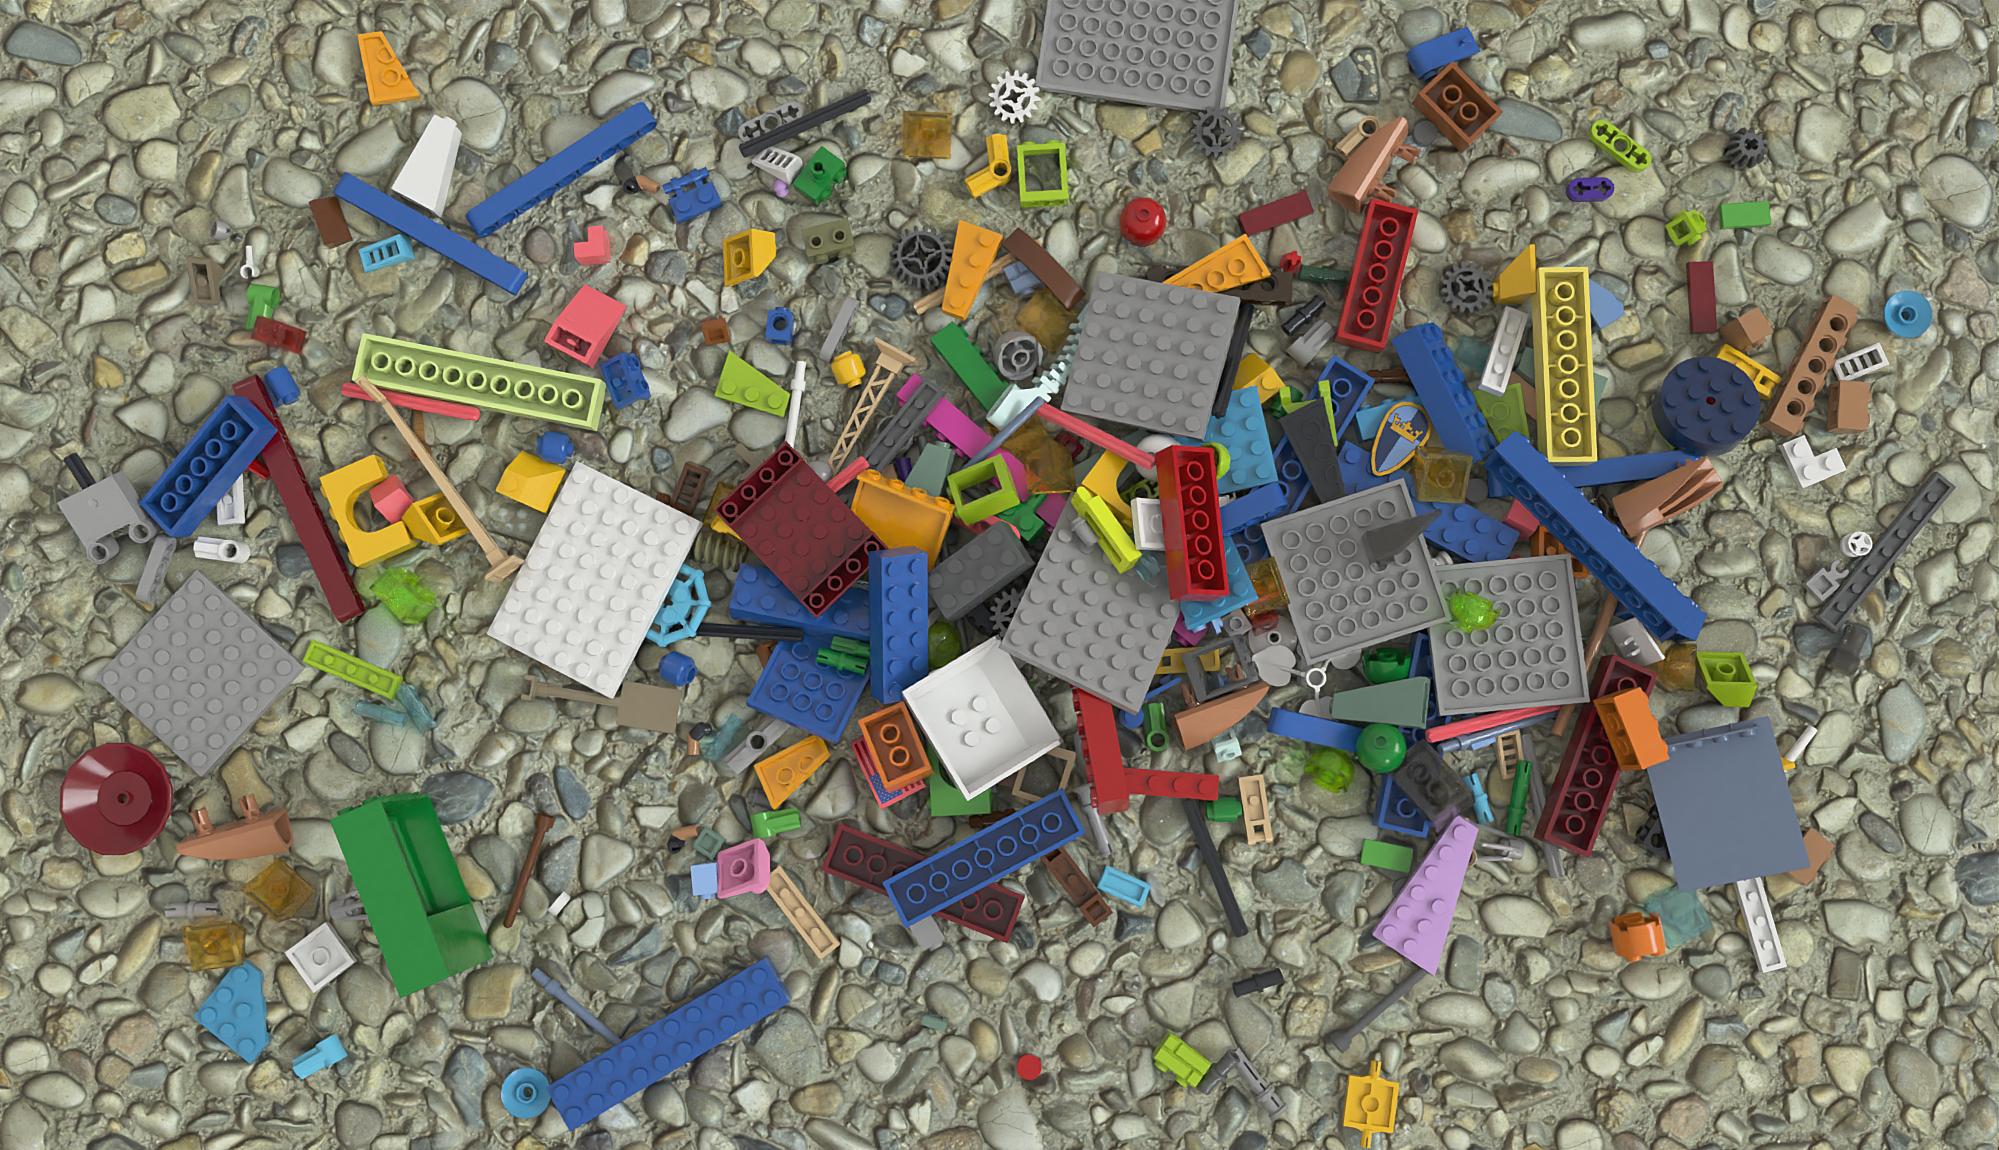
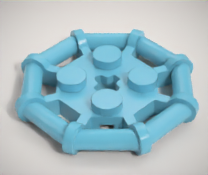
[645,563,712,647]

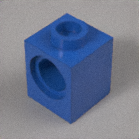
[765,307,795,345]

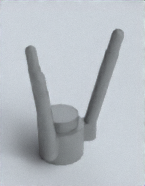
[1468,818,1525,862]
[329,889,369,922]

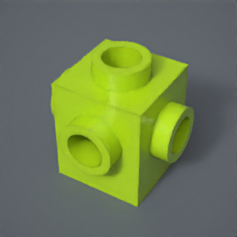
[1665,209,1708,246]

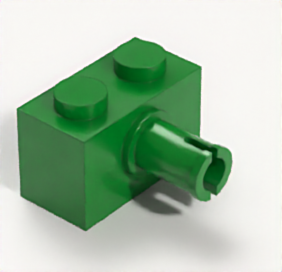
[793,146,846,207]
[994,487,1049,547]

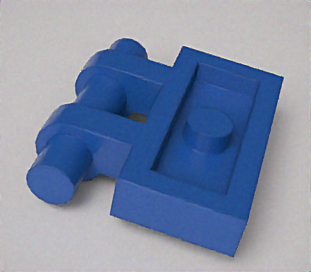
[662,167,723,224]

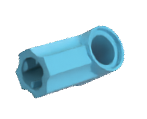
[292,1034,348,1079]

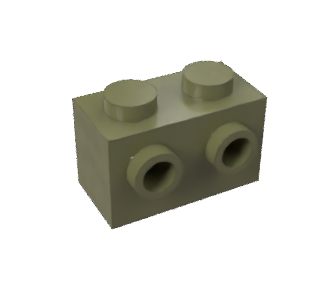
[801,218,856,264]

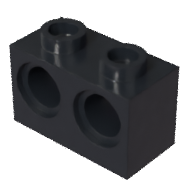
[1634,804,1670,861]

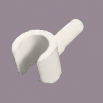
[240,246,260,279]

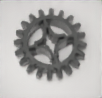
[889,225,953,290]

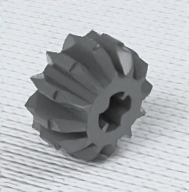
[1724,127,1769,169]

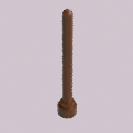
[503,812,556,928]

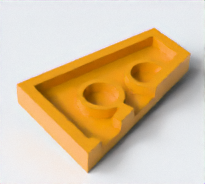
[357,31,421,106]
[753,735,831,810]

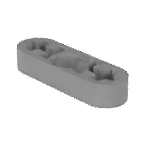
[738,101,804,143]
[819,296,860,363]
[136,534,177,604]

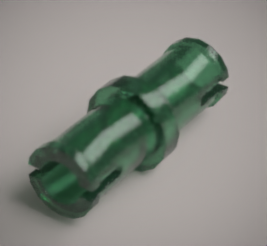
[1298,264,1349,286]

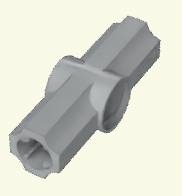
[724,716,791,775]

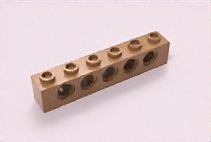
[1759,295,1859,438]

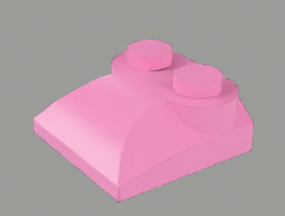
[718,838,770,899]

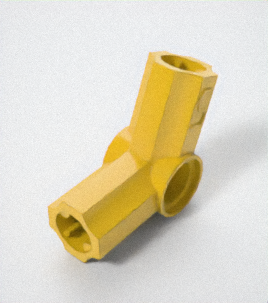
[964,134,1011,199]

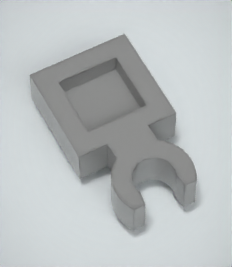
[1802,560,1849,602]

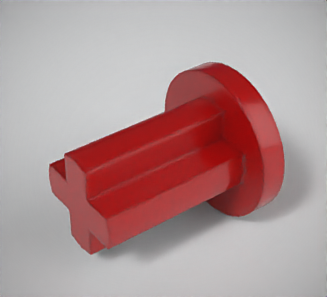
[1280,251,1302,274]
[244,455,271,481]

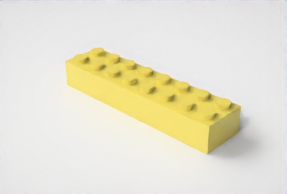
[1531,267,1597,466]

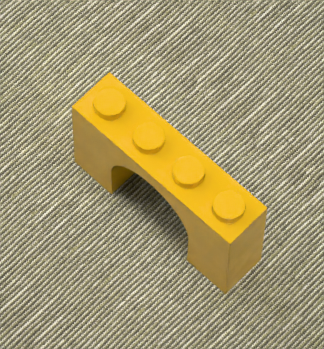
[1079,450,1134,534]
[320,454,418,569]

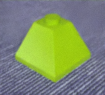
[1693,651,1757,707]

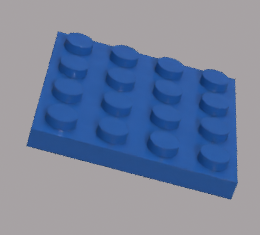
[746,633,871,745]

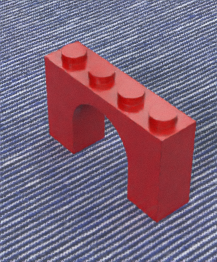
[1123,767,1219,801]

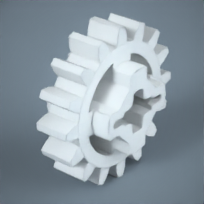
[989,70,1041,124]

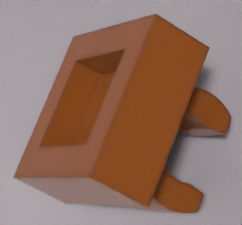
[701,315,731,345]

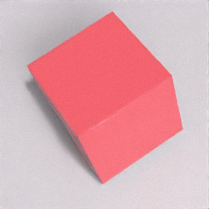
[574,225,611,265]
[369,474,416,525]
[1500,497,1539,541]

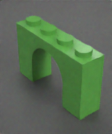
[923,733,994,816]

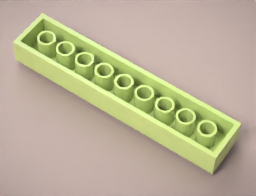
[352,333,607,431]

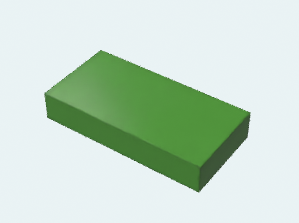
[1718,201,1771,230]
[1359,838,1414,873]

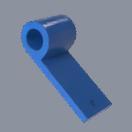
[1406,27,1480,82]
[234,366,301,408]
[1117,674,1182,729]

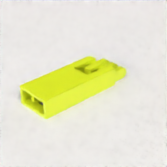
[1071,487,1142,574]

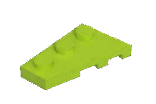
[714,350,791,418]
[1471,382,1531,444]

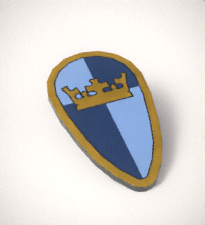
[1370,402,1432,477]

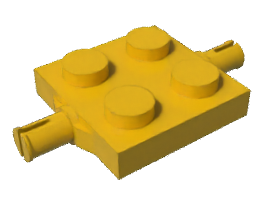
[1342,1060,1399,1148]

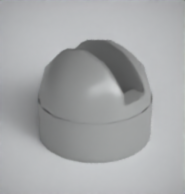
[210,220,231,240]

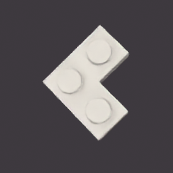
[1779,435,1846,489]

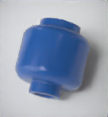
[536,431,574,464]
[658,651,697,687]

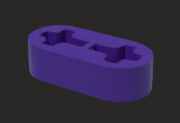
[1566,177,1615,202]

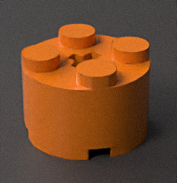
[1608,912,1666,962]

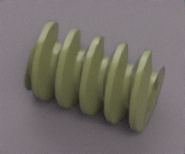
[695,530,749,573]

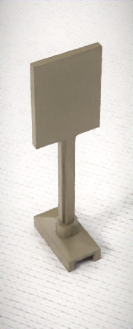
[521,674,682,734]

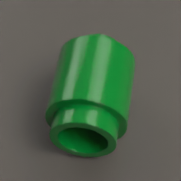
[1270,385,1304,422]
[1206,797,1242,823]

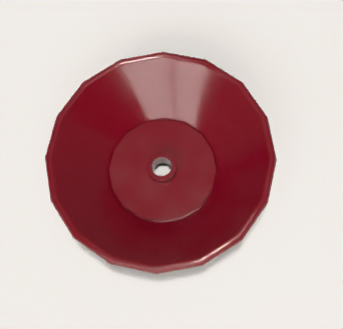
[59,743,173,855]

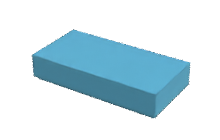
[1096,865,1151,908]

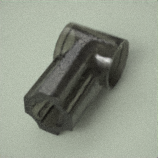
[1825,625,1868,677]

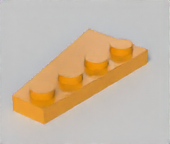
[942,220,1004,321]
[1162,233,1271,293]

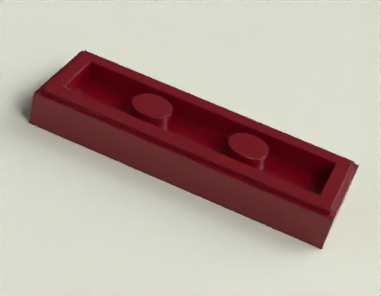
[1238,190,1314,238]
[1686,261,1717,334]

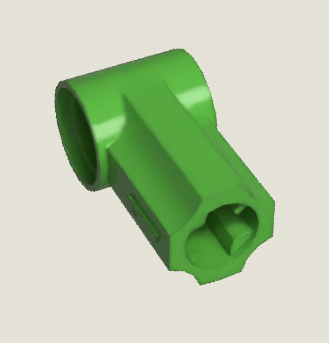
[245,284,280,334]
[1142,703,1169,752]
[750,807,802,839]

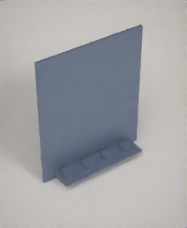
[1647,716,1811,892]

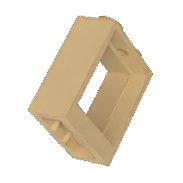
[1011,746,1076,805]

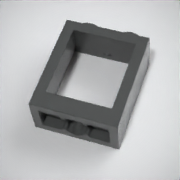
[1181,634,1259,702]

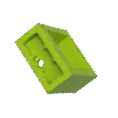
[1017,140,1069,208]
[946,453,1021,526]

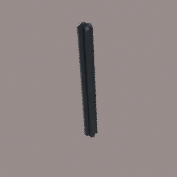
[739,89,871,158]
[1211,302,1255,419]
[669,623,804,642]
[1182,798,1248,937]

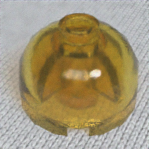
[1657,643,1697,692]

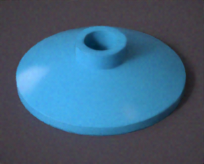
[1883,290,1933,338]
[501,1067,551,1119]

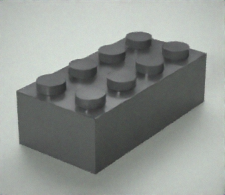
[928,520,1035,621]

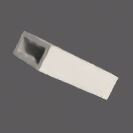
[391,114,462,217]

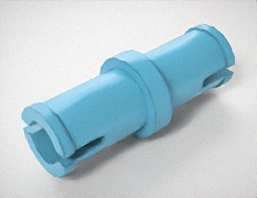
[1462,773,1495,825]

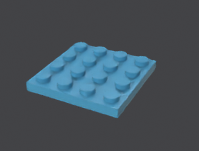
[1167,385,1278,496]

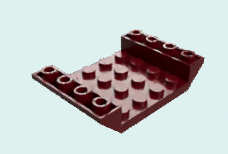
[713,441,889,619]

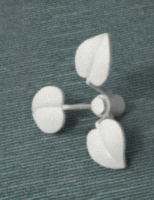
[1252,645,1361,721]

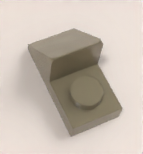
[186,256,225,305]
[733,443,762,483]

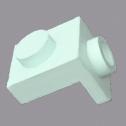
[1210,727,1242,763]

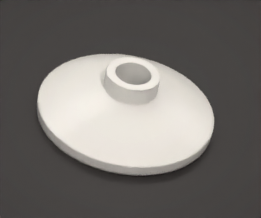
[1248,614,1297,654]

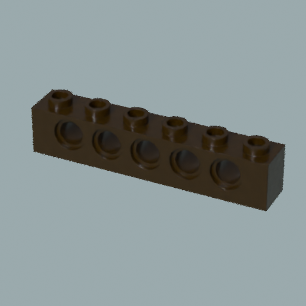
[1146,265,1293,306]

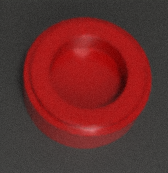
[1017,1053,1042,1080]

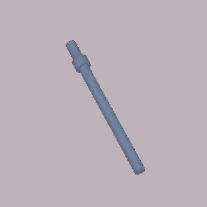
[944,395,1045,497]
[1437,705,1562,754]
[531,968,623,1046]

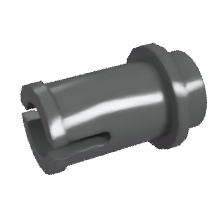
[747,788,777,811]

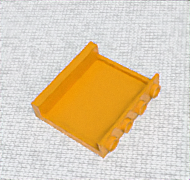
[851,469,956,572]

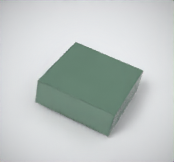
[691,825,726,860]
[921,1012,948,1032]

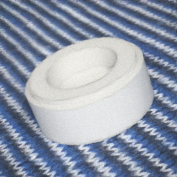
[547,892,571,916]

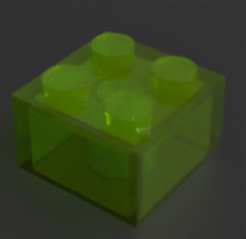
[369,566,440,625]

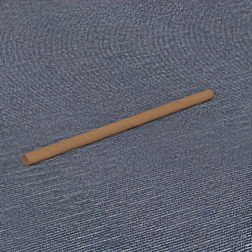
[1550,530,1648,737]

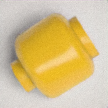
[831,350,866,388]

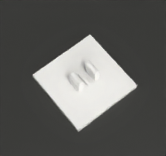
[1607,617,1665,667]

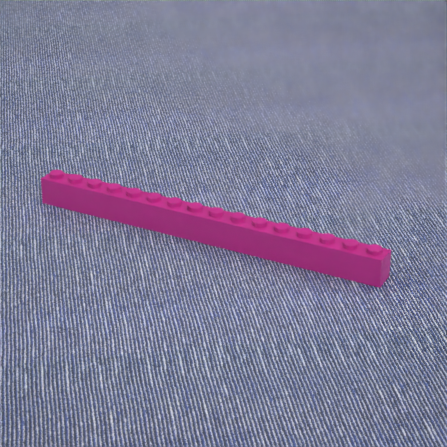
[896,373,1210,648]

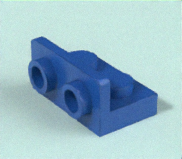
[599,353,651,409]

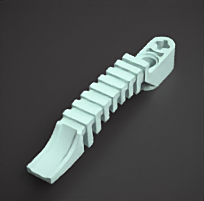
[986,301,1090,431]

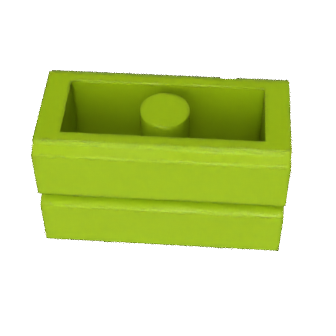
[1152,1031,1212,1088]

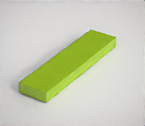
[302,639,404,699]

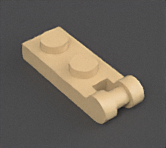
[1237,774,1273,846]

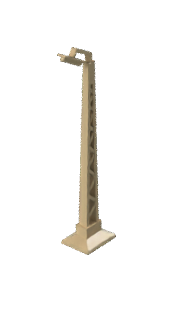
[827,337,919,478]
[354,375,525,584]

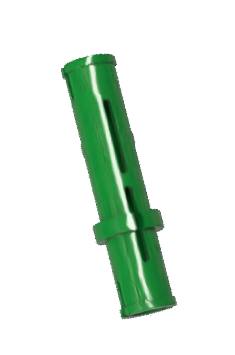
[1504,759,1533,835]

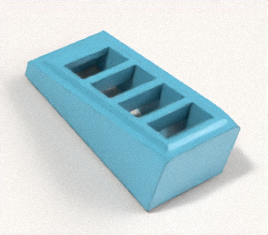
[358,234,415,273]

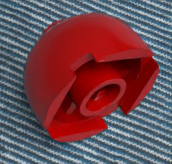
[1119,197,1167,247]

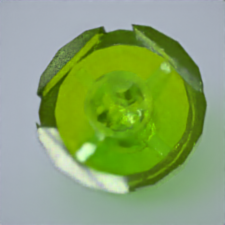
[1449,587,1502,633]
[928,619,962,669]
[1303,747,1355,793]

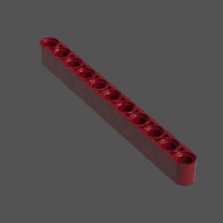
[232,374,365,623]

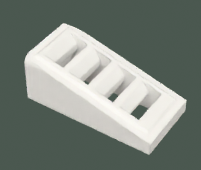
[752,146,804,184]
[1833,343,1889,381]

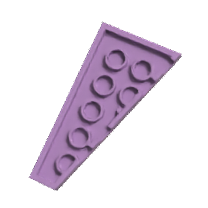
[1372,813,1478,976]

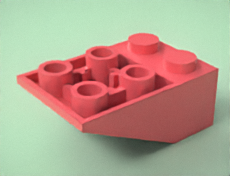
[544,284,627,369]

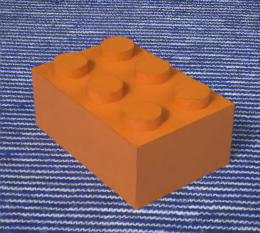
[1593,687,1670,770]
[858,701,935,793]

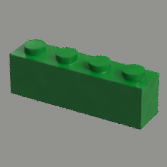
[930,321,1009,414]

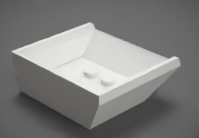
[901,635,1063,801]

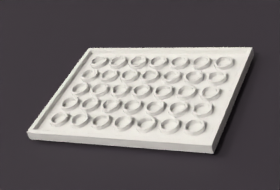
[487,461,703,699]

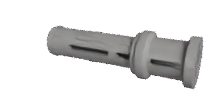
[1072,782,1115,857]
[1233,1047,1288,1120]

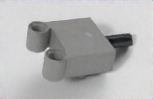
[57,453,161,564]

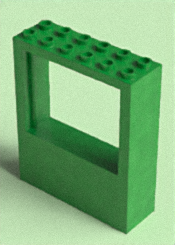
[330,791,494,998]

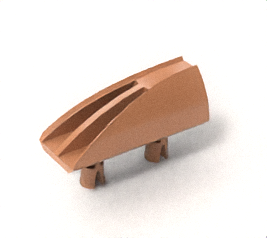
[1327,117,1421,215]
[1612,456,1723,538]
[1169,664,1269,751]
[177,794,293,860]

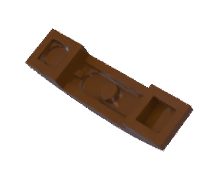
[1001,228,1086,311]
[1040,846,1113,928]

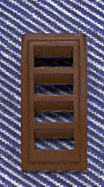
[669,461,711,516]

